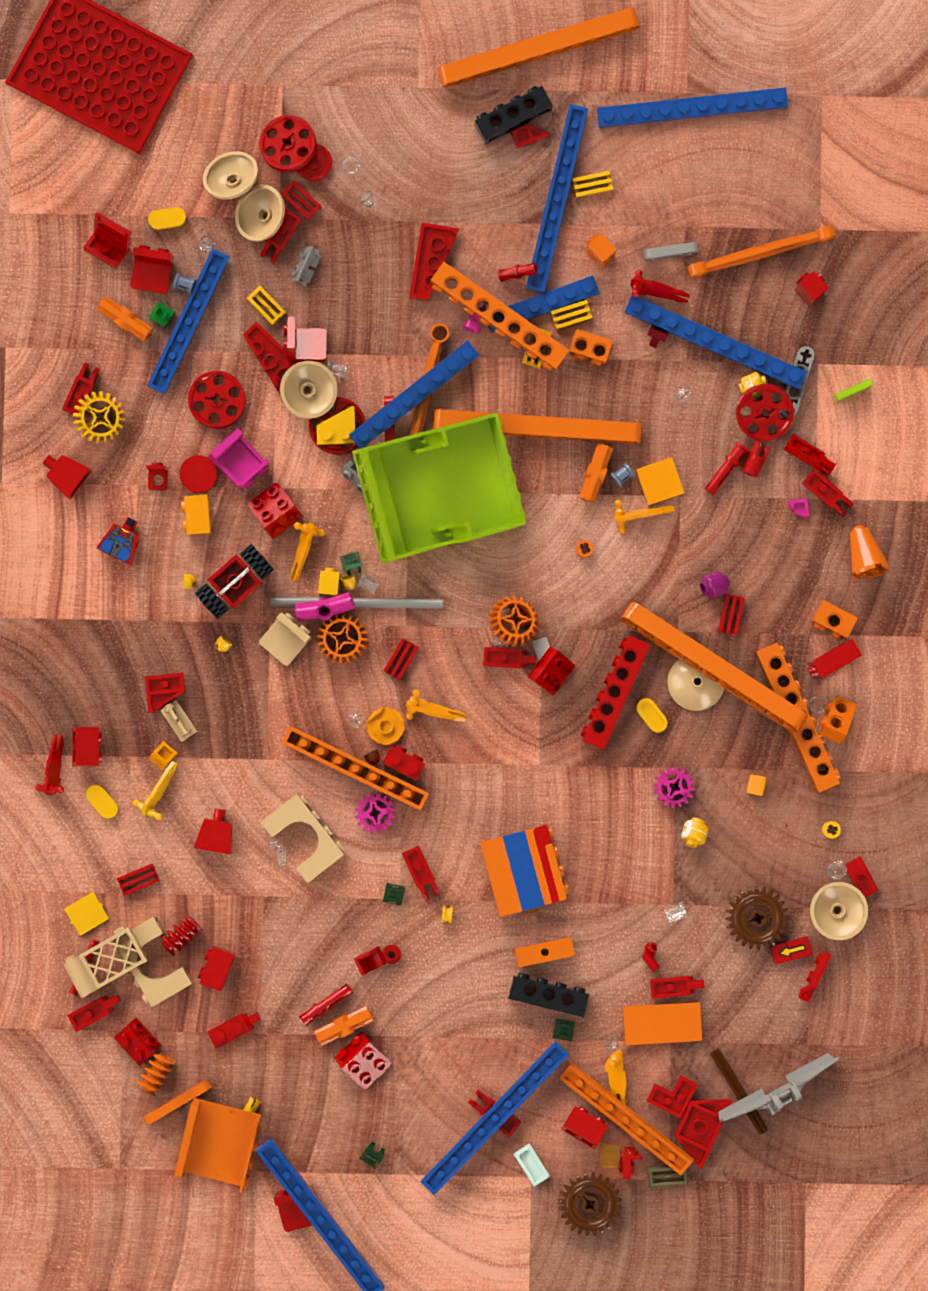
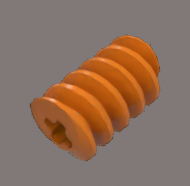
[136,1053,176,1096]

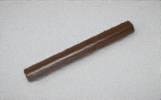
[711,1049,768,1135]

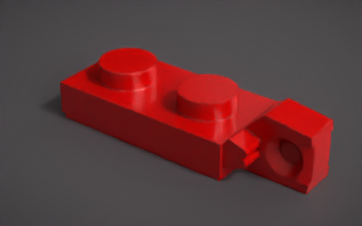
[783,434,836,476]
[483,647,537,669]
[798,951,831,1002]
[650,975,704,999]
[67,994,121,1032]
[207,1012,261,1049]

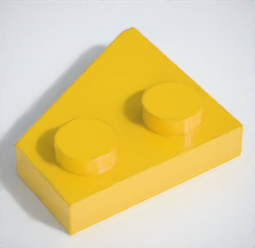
[317,406,355,445]

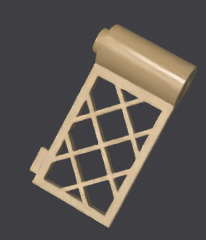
[63,925,148,998]

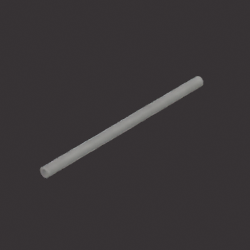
[271,597,443,609]

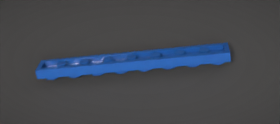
[147,248,230,395]
[349,340,480,449]

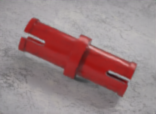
[498,262,538,282]

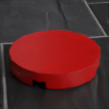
[296,144,332,182]
[179,455,218,493]

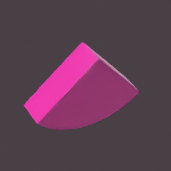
[788,498,810,518]

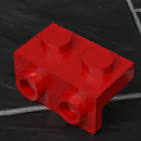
[114,1018,161,1066]

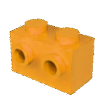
[181,494,212,536]

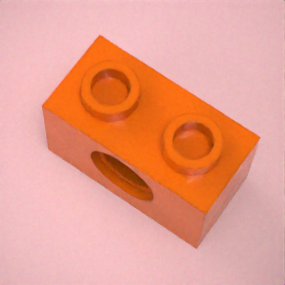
[586,233,617,269]
[811,600,858,640]

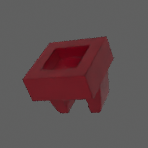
[647,325,669,348]

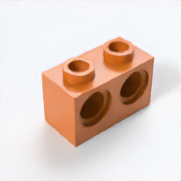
[569,329,613,366]
[819,696,857,744]

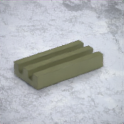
[647,1165,688,1188]

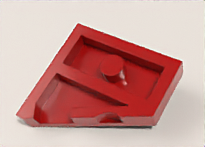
[145,673,186,713]

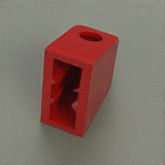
[43,455,92,500]
[194,808,232,854]

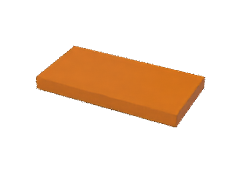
[623,1002,702,1045]

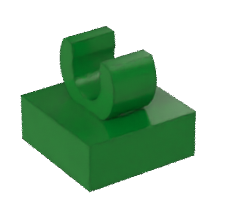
[149,302,176,328]

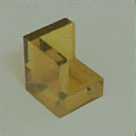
[599,1142,620,1169]

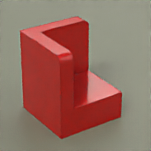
[353,946,387,975]

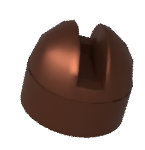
[364,749,380,765]

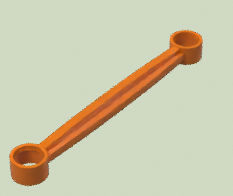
[687,225,837,278]
[409,323,449,435]

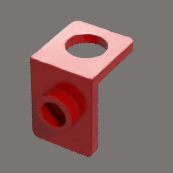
[146,462,168,490]

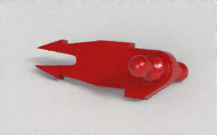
[630,270,690,303]
[35,734,64,796]

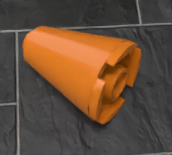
[850,525,890,581]

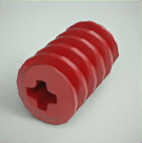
[161,915,203,957]

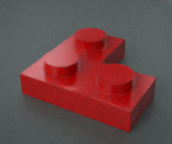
[646,1075,698,1119]

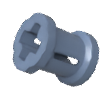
[173,272,197,294]
[610,463,635,487]

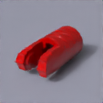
[742,440,771,478]

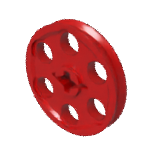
[259,115,317,172]
[188,371,246,429]
[736,384,794,441]
[309,397,366,455]

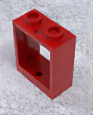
[807,639,862,680]

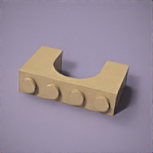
[260,794,345,883]
[113,916,194,1007]

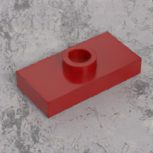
[843,856,879,898]

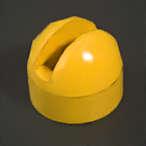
[183,574,197,589]
[340,574,356,590]
[215,635,232,652]

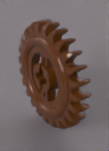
[725,886,789,950]
[558,1172,622,1236]

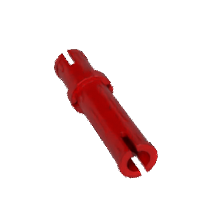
[299,983,353,1026]

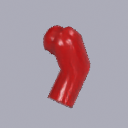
[642,942,660,972]

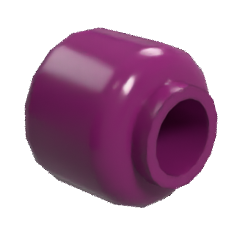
[700,571,730,599]

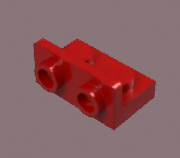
[619,1147,643,1179]

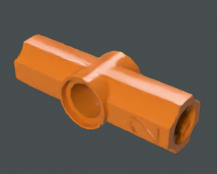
[97,296,153,342]
[579,443,613,503]
[314,1005,373,1046]

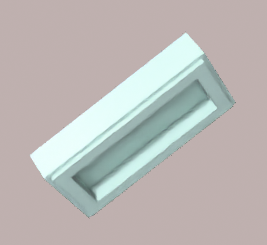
[513,1143,550,1187]

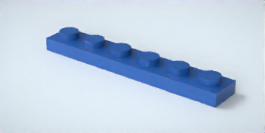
[489,275,600,333]

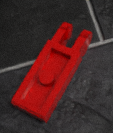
[260,209,302,264]
[62,362,100,415]
[802,469,854,517]
[402,845,440,901]
[468,1089,521,1138]

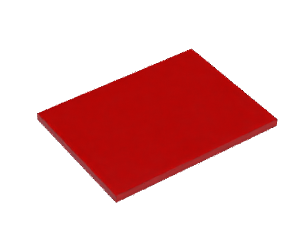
[5,0,193,155]

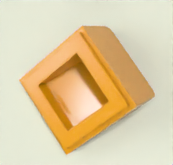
[149,741,178,771]
[747,774,767,796]

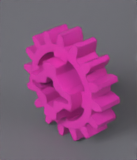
[653,766,695,808]
[355,792,396,834]

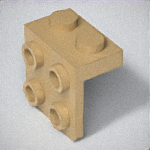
[259,612,311,666]

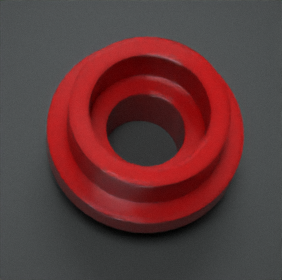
[382,945,401,964]

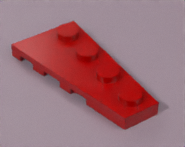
[409,222,459,301]
[243,322,299,394]

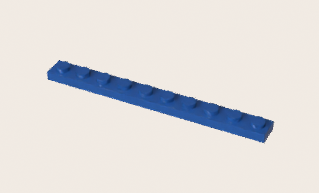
[597,87,788,128]
[526,104,588,293]
[624,296,807,390]
[420,1041,569,1195]
[256,1138,385,1291]

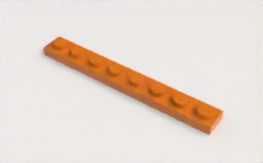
[559,1062,694,1176]

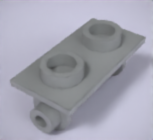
[291,246,321,287]
[340,459,364,495]

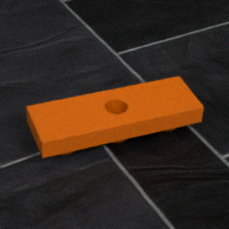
[515,936,575,968]

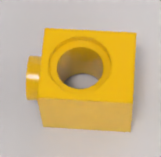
[318,568,340,596]

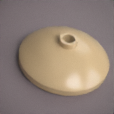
[203,151,259,199]
[235,185,285,242]
[280,361,337,419]
[667,659,724,711]
[810,882,868,940]

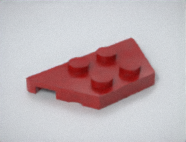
[674,1099,733,1169]

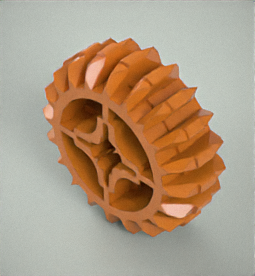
[488,595,540,647]
[317,612,369,664]

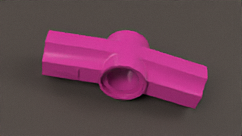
[295,592,355,621]

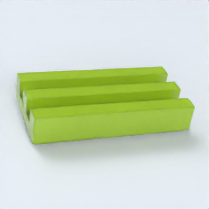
[833,378,873,403]

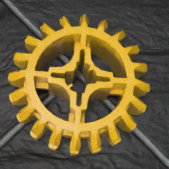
[73,391,125,443]

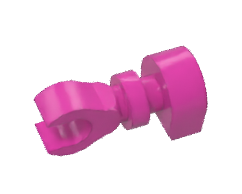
[463,303,486,334]

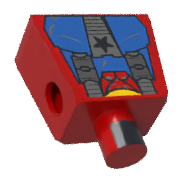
[96,517,140,566]

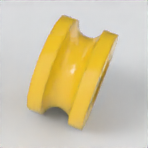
[822,821,841,839]
[442,906,453,924]

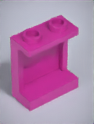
[209,428,269,491]

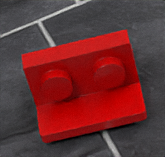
[528,646,575,696]

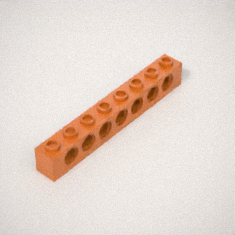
[430,262,569,371]
[754,643,841,793]
[282,726,429,811]

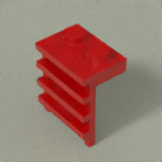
[84,212,132,269]

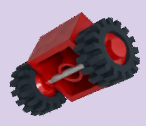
[195,544,274,619]

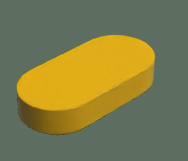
[148,207,186,230]
[636,698,668,733]
[86,785,119,819]

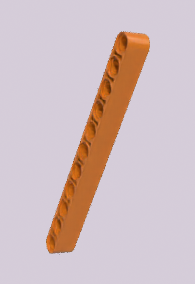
[437,7,640,88]
[433,409,642,444]
[621,602,808,733]

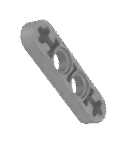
[780,346,815,418]

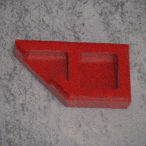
[510,124,550,150]

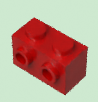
[795,271,829,307]
[72,727,102,767]
[383,745,426,781]
[198,946,236,991]
[561,1106,608,1149]

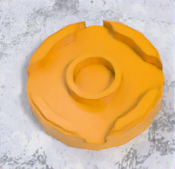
[367,707,405,745]

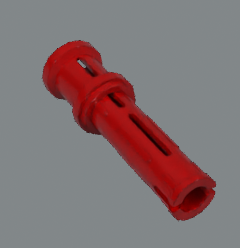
[704,441,750,496]

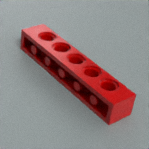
[580,635,650,750]

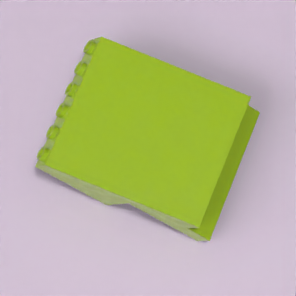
[352,412,526,563]

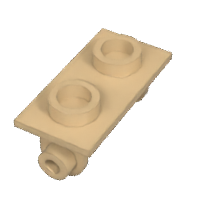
[160,700,198,742]

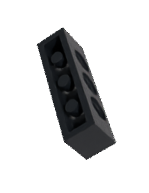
[475,86,553,145]
[508,973,589,1017]

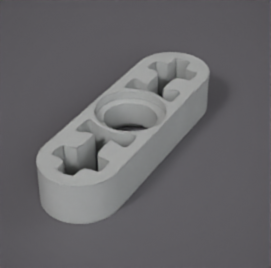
[643,242,699,261]

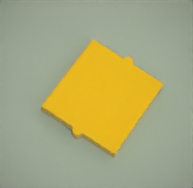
[64,891,110,936]

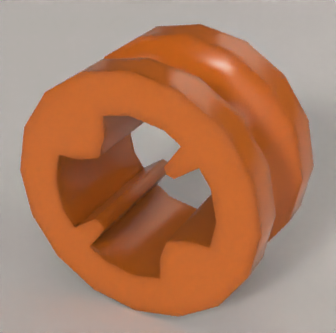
[576,540,594,558]

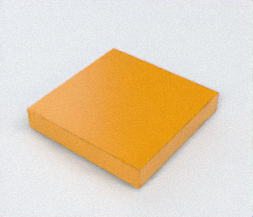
[636,457,684,506]

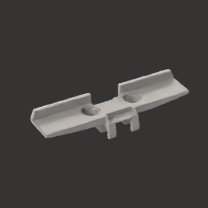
[718,1053,839,1122]

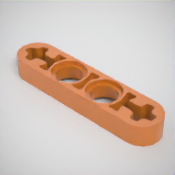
[142,1079,212,1126]

